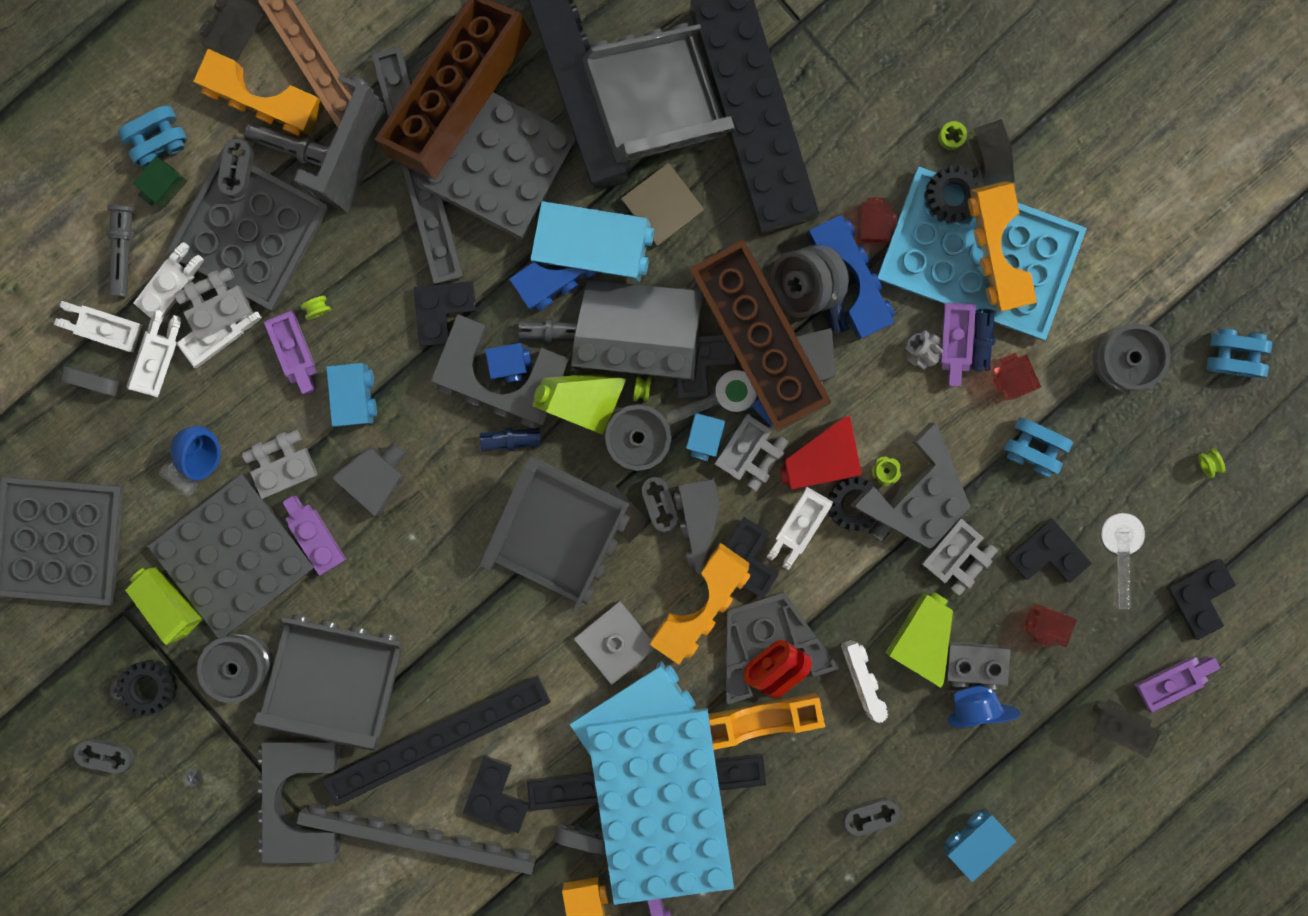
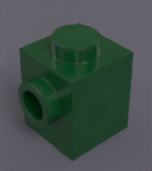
[133,156,188,208]

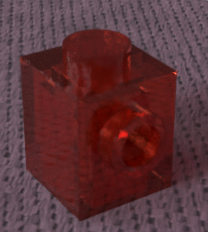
[857,197,897,244]
[993,352,1041,400]
[1025,604,1077,647]

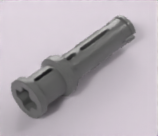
[244,122,331,167]
[106,205,135,296]

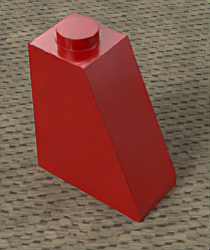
[779,416,862,489]

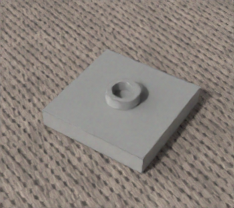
[574,601,655,685]

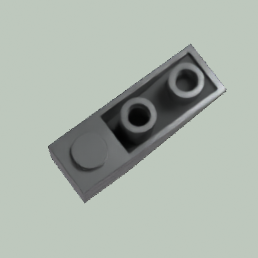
[674,478,720,574]

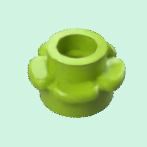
[872,456,901,486]

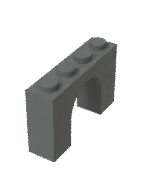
[431,314,571,429]
[257,737,340,863]

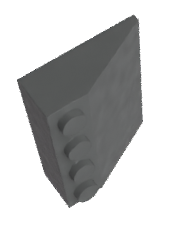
[571,280,704,381]

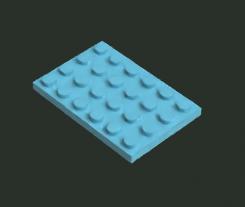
[877,166,1087,341]
[587,708,734,905]

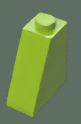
[532,373,626,435]
[125,567,204,645]
[885,592,953,688]

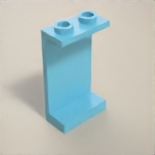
[531,201,654,283]
[570,661,696,756]

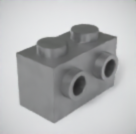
[945,642,1010,690]

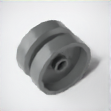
[770,244,849,318]
[1092,323,1171,392]
[605,404,672,471]
[197,632,273,703]

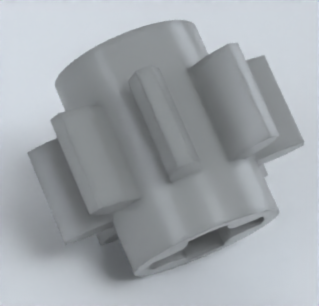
[905,330,944,370]

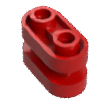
[744,640,812,699]

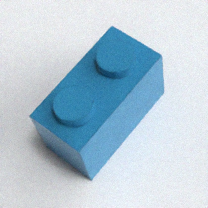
[326,363,377,427]
[685,413,725,461]
[942,809,1016,882]

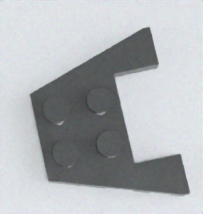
[851,423,970,549]
[726,592,838,705]

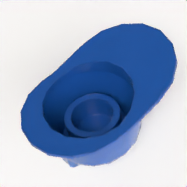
[948,686,1020,727]

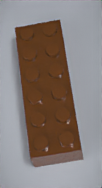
[374,0,532,180]
[690,239,831,432]

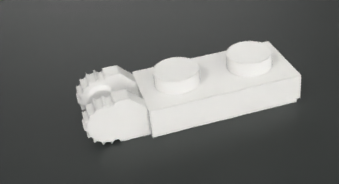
[134,242,204,318]
[176,297,262,368]
[54,301,142,353]
[127,310,181,397]
[766,487,832,570]
[841,640,889,723]

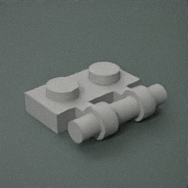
[174,267,254,340]
[715,414,789,492]
[242,430,319,499]
[921,518,998,596]

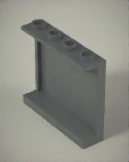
[582,23,735,163]
[294,75,389,213]
[480,456,630,613]
[254,615,403,752]

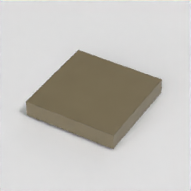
[621,162,705,247]

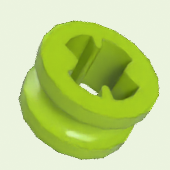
[938,121,967,151]
[300,296,331,320]
[633,375,652,403]
[1198,448,1226,478]

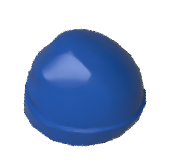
[170,426,221,480]

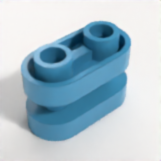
[117,106,188,168]
[1206,329,1273,378]
[1003,417,1074,478]

